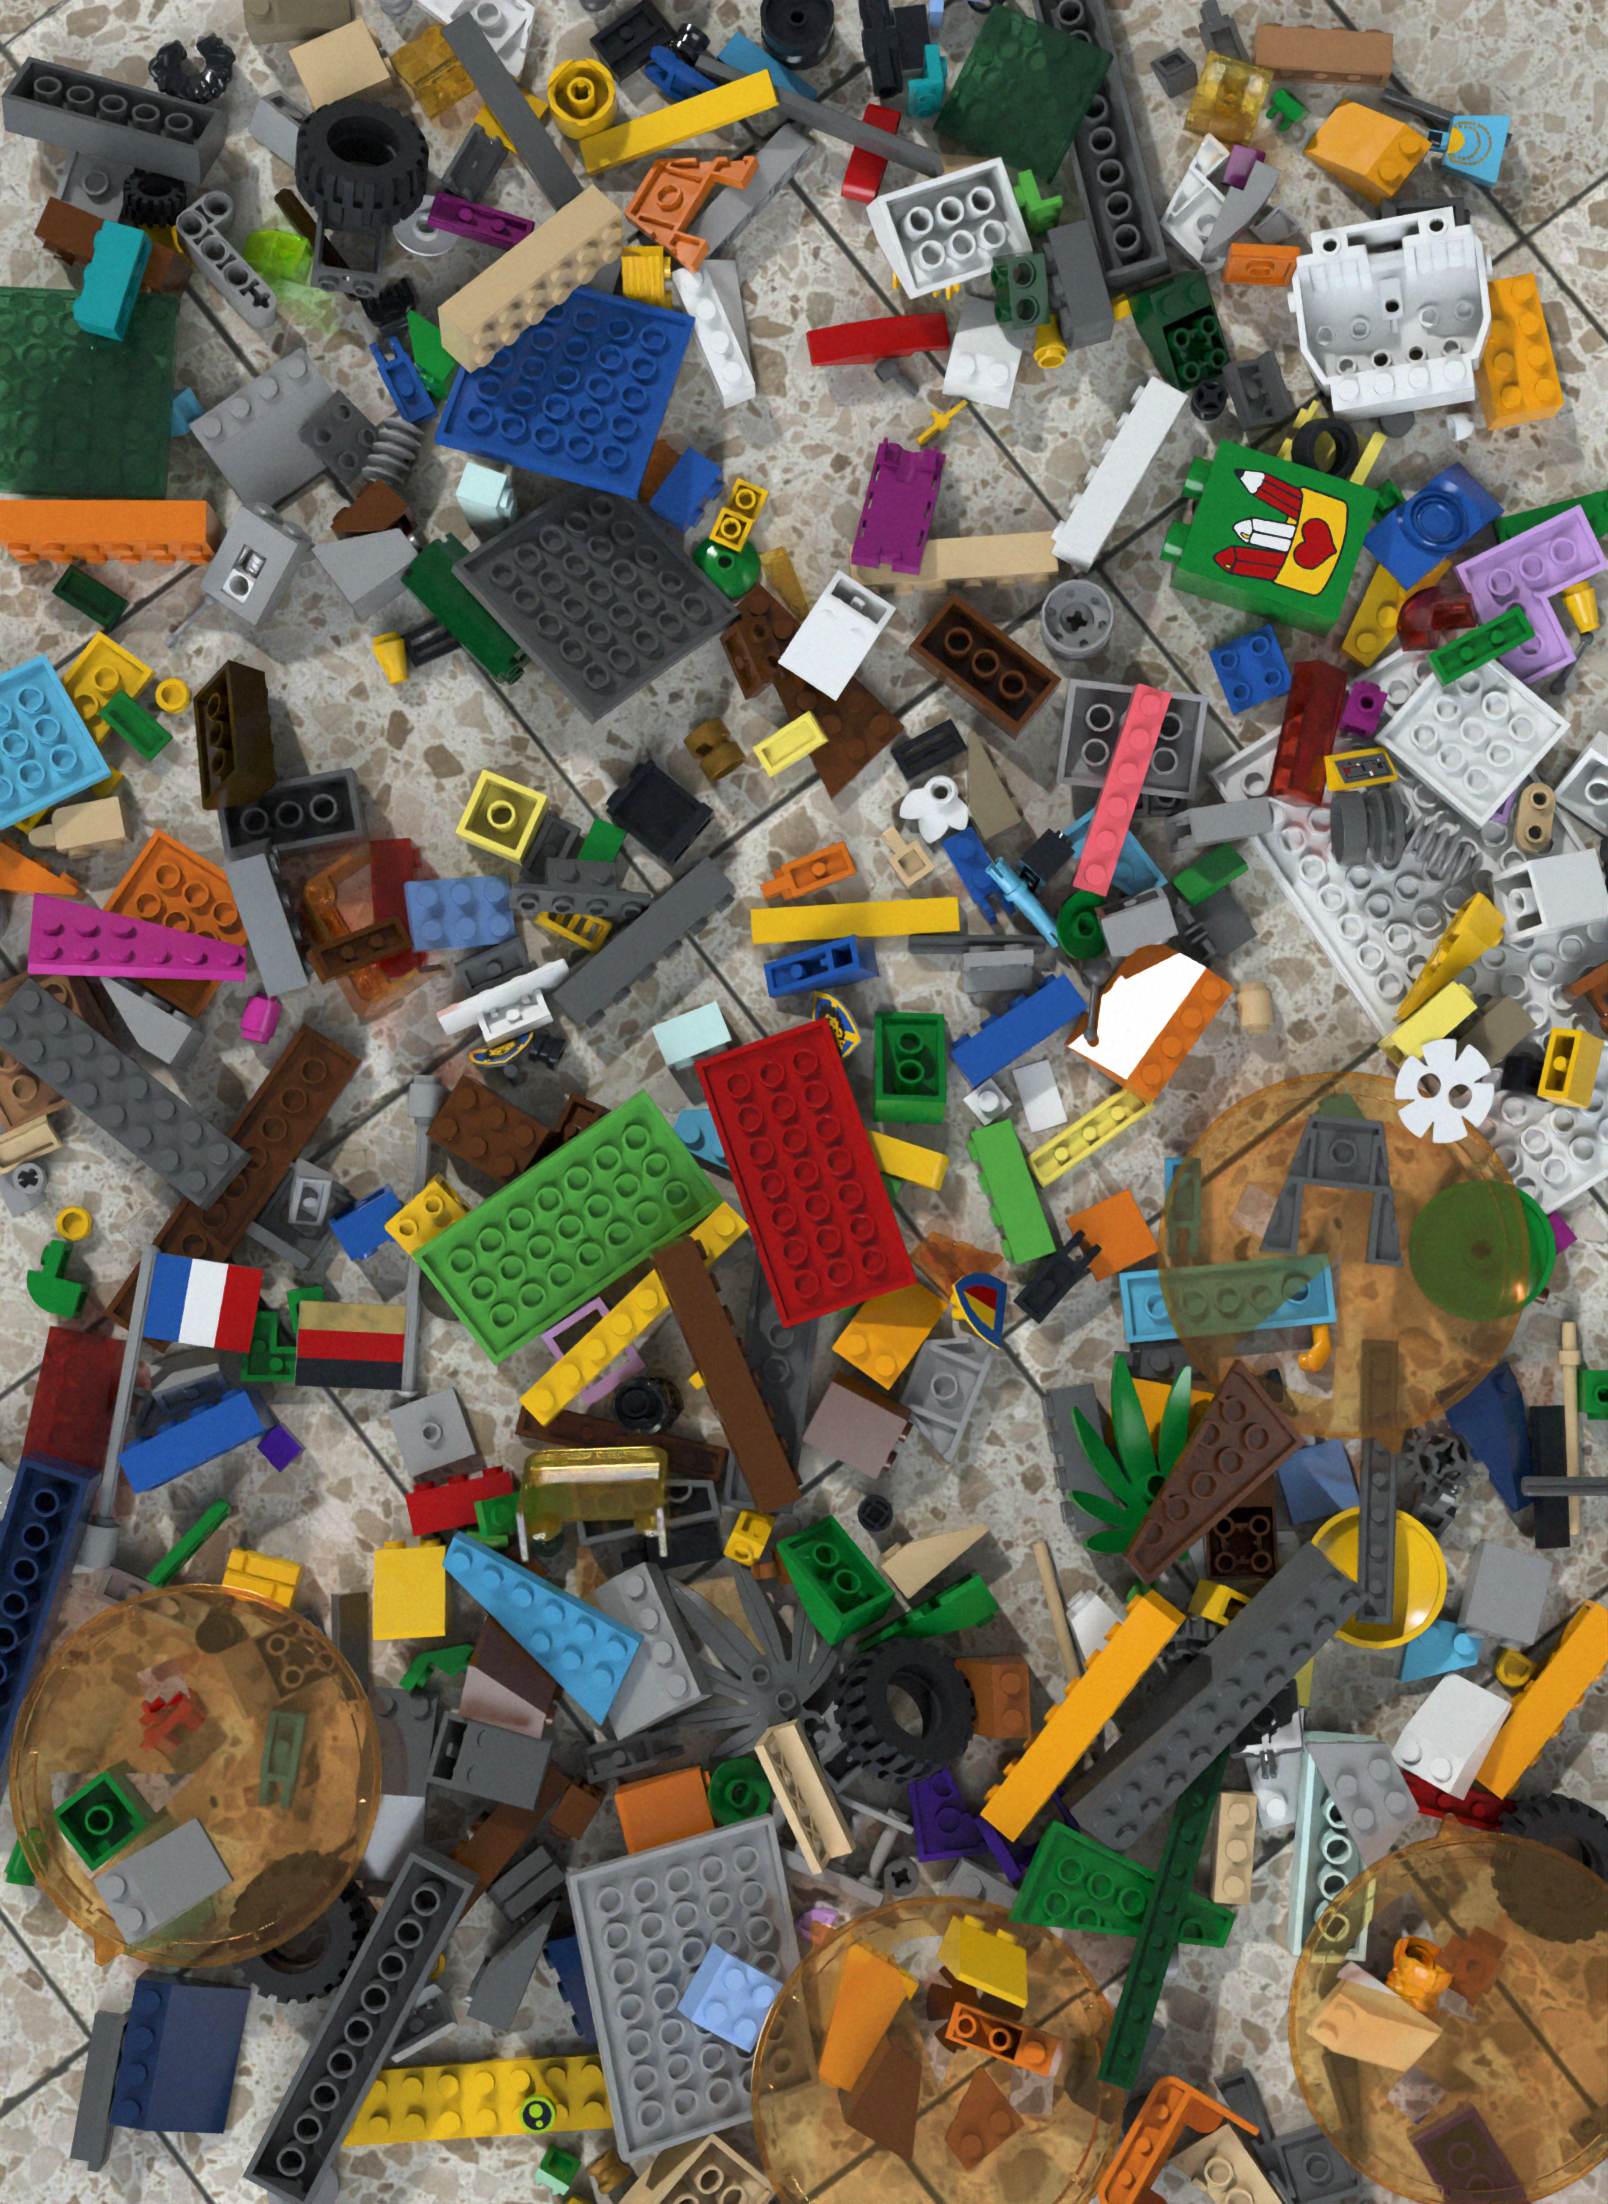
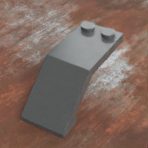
[351,1686,440,1883]

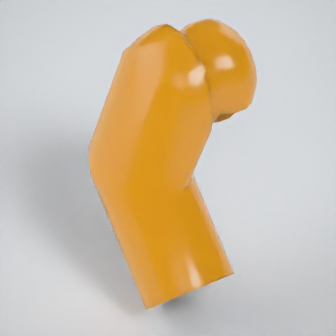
[1298,1323,1332,1373]

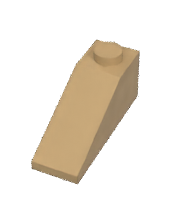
[880,1523,989,1599]

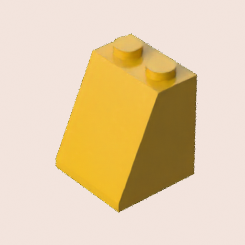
[373,1538,454,1640]

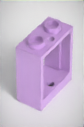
[541,1296,648,1406]

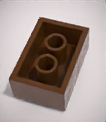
[426,1075,559,1186]

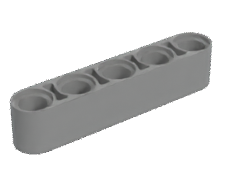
[685,123,815,260]

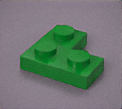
[241,1311,297,1382]

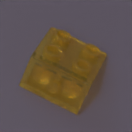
[389,23,476,121]

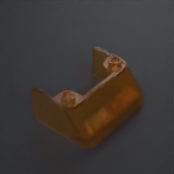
[298,850,445,1017]

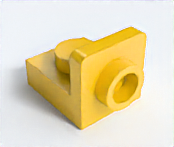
[723,1508,777,1567]

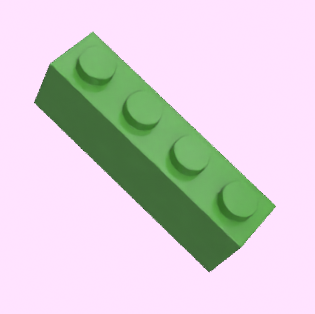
[965,1118,1056,1266]

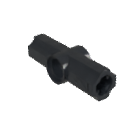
[858,0,903,99]

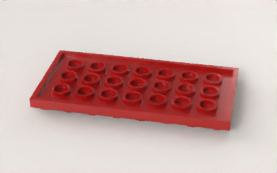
[694,1017,918,1329]

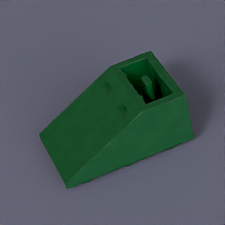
[1127,270,1231,393]

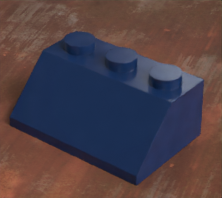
[543,1924,597,2044]

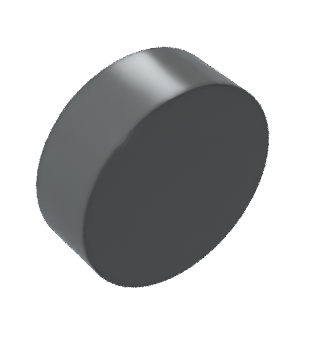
[1378,411,1415,438]

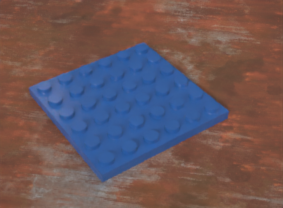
[434,285,696,500]

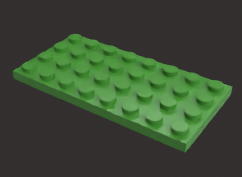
[411,1088,724,1365]

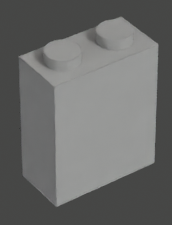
[1455,1541,1554,1651]

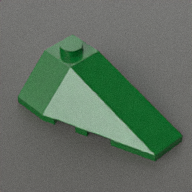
[855,1569,999,1653]

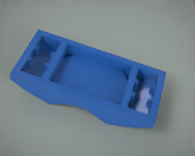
[1363,461,1505,591]

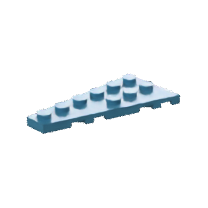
[442,1531,645,1726]

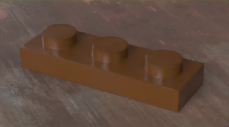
[306,915,414,985]

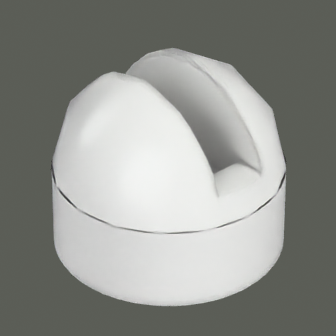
[1446,412,1475,442]

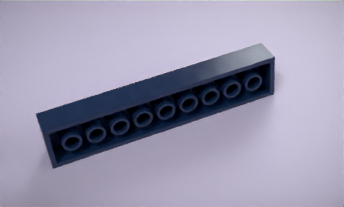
[0,1450,103,1805]

